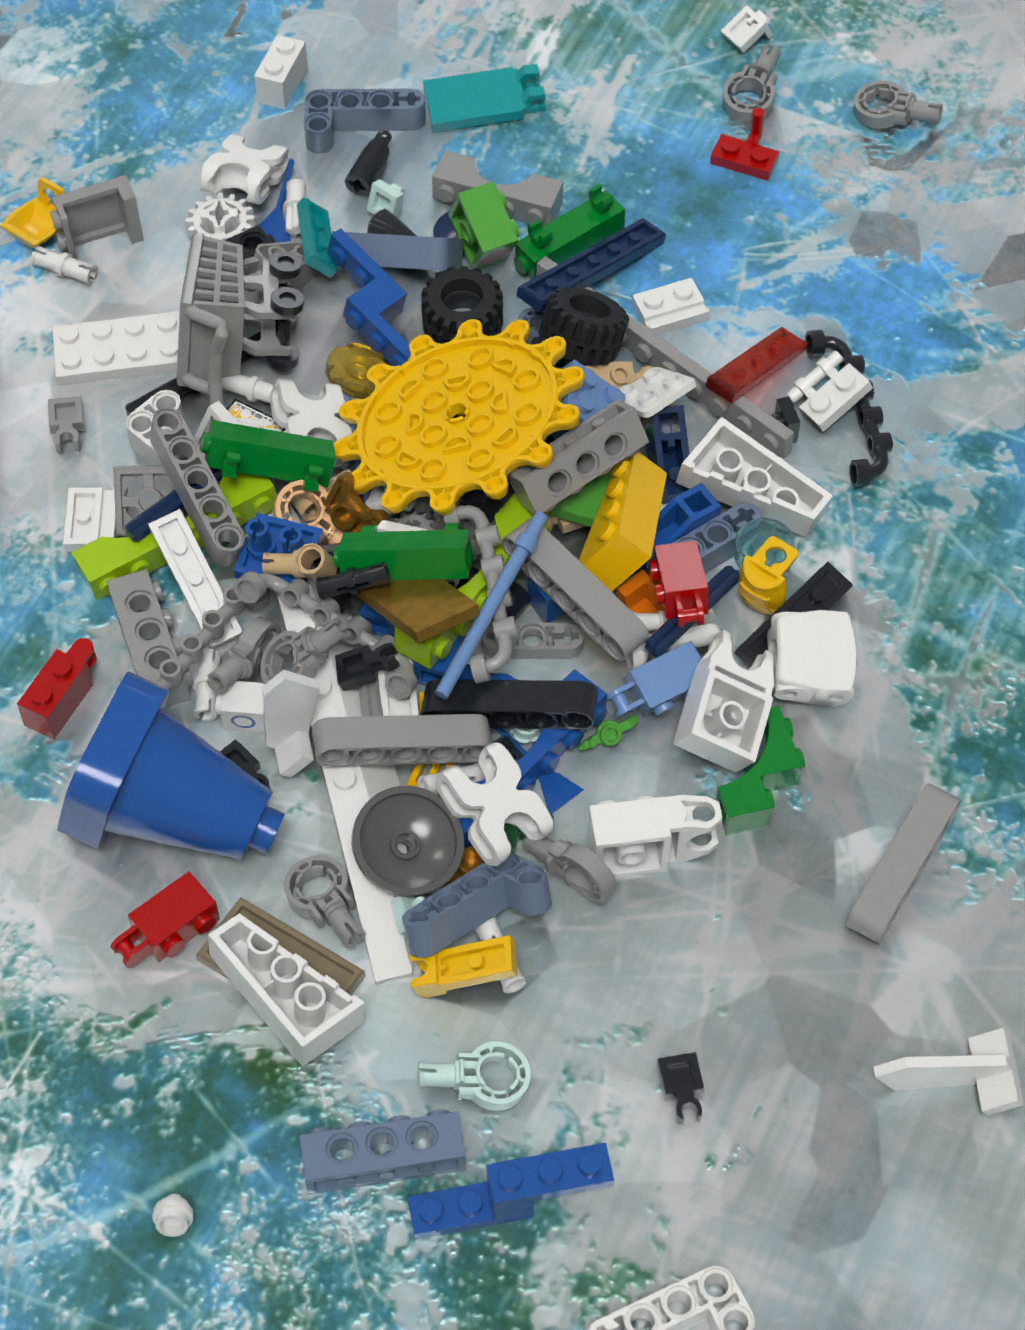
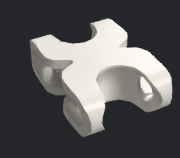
[201,134,289,205]
[270,379,352,468]
[436,743,554,866]

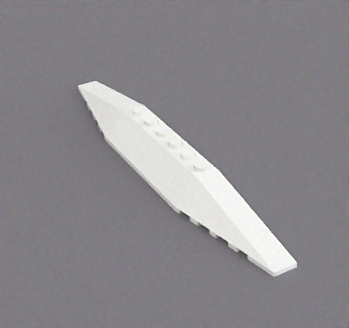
[265,494,413,985]

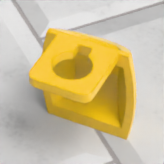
[1,177,65,248]
[738,536,799,614]

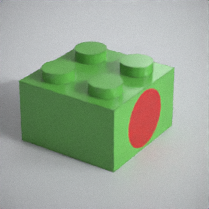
[448,181,519,270]

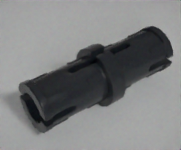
[316,562,391,600]

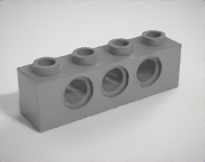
[507,399,649,514]
[106,569,193,707]

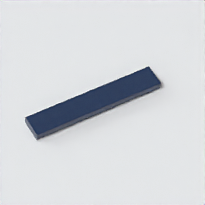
[516,218,666,313]

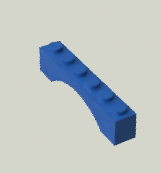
[528,483,722,622]
[458,669,607,849]

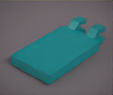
[423,64,546,133]

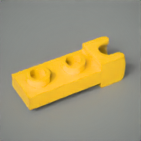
[409,935,518,998]

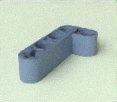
[304,89,426,154]
[333,231,463,271]
[646,503,761,582]
[402,853,552,958]

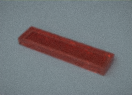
[705,327,807,404]

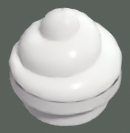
[152,1194,194,1237]

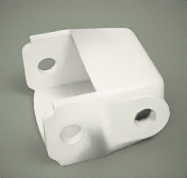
[767,610,856,707]

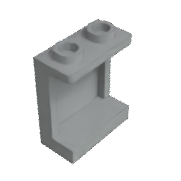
[50,175,144,259]

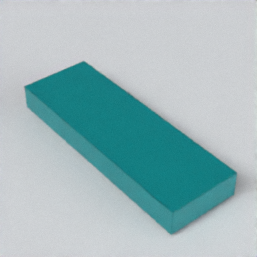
[296,197,337,278]

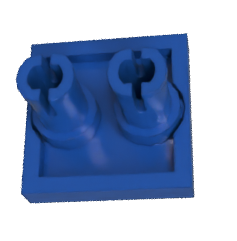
[233,513,325,583]

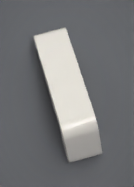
[126,390,220,485]
[588,1266,755,1330]

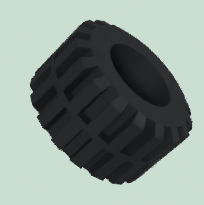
[421,266,503,344]
[538,287,629,366]

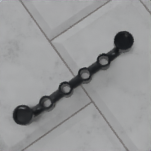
[805,329,893,487]

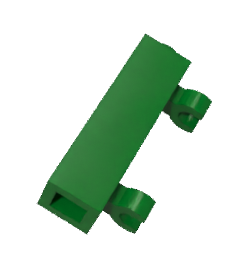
[514,184,625,280]
[200,420,336,492]
[333,522,474,580]

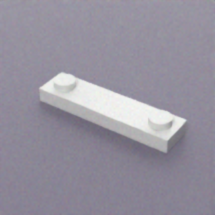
[148,509,243,649]

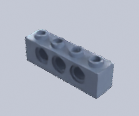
[300,1109,466,1195]

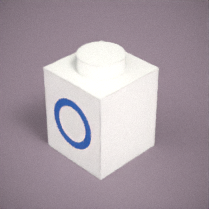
[215,681,265,733]

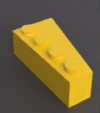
[579,452,667,592]

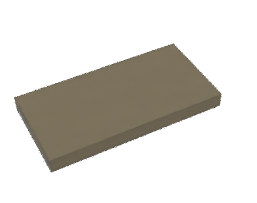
[196,897,366,996]

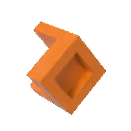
[616,569,664,613]

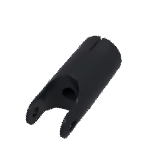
[345,130,392,196]

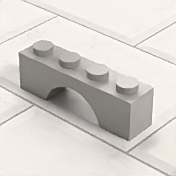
[432,150,563,227]

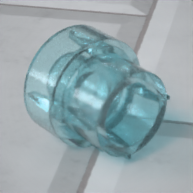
[734,518,795,578]

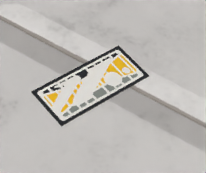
[227,398,286,432]

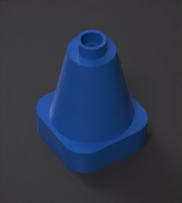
[57,671,285,860]

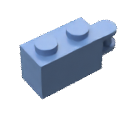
[607,641,701,718]

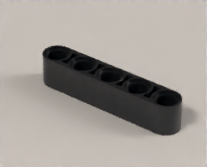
[420,679,598,729]

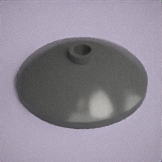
[351,786,464,897]

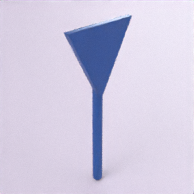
[260,159,295,243]
[494,728,584,815]

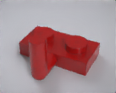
[710,108,780,181]

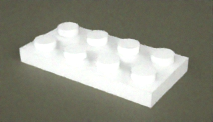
[52,311,180,385]

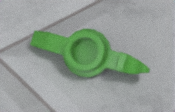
[578,714,639,750]

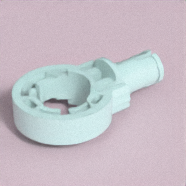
[417,1041,531,1111]

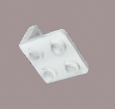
[619,367,696,426]

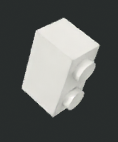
[254,34,308,110]

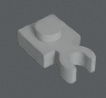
[48,396,84,452]

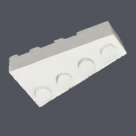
[675,417,833,538]
[208,913,365,1067]

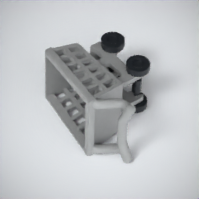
[176,233,304,406]

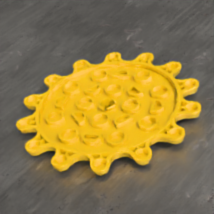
[334,319,585,516]

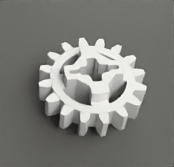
[186,193,256,241]

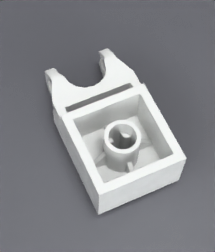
[673,630,775,773]
[587,795,722,878]

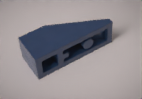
[642,405,690,505]

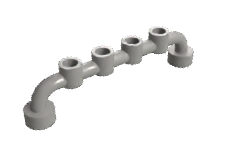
[443,503,519,684]
[234,571,417,699]
[156,586,270,689]

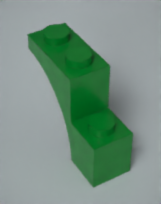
[716,705,805,836]

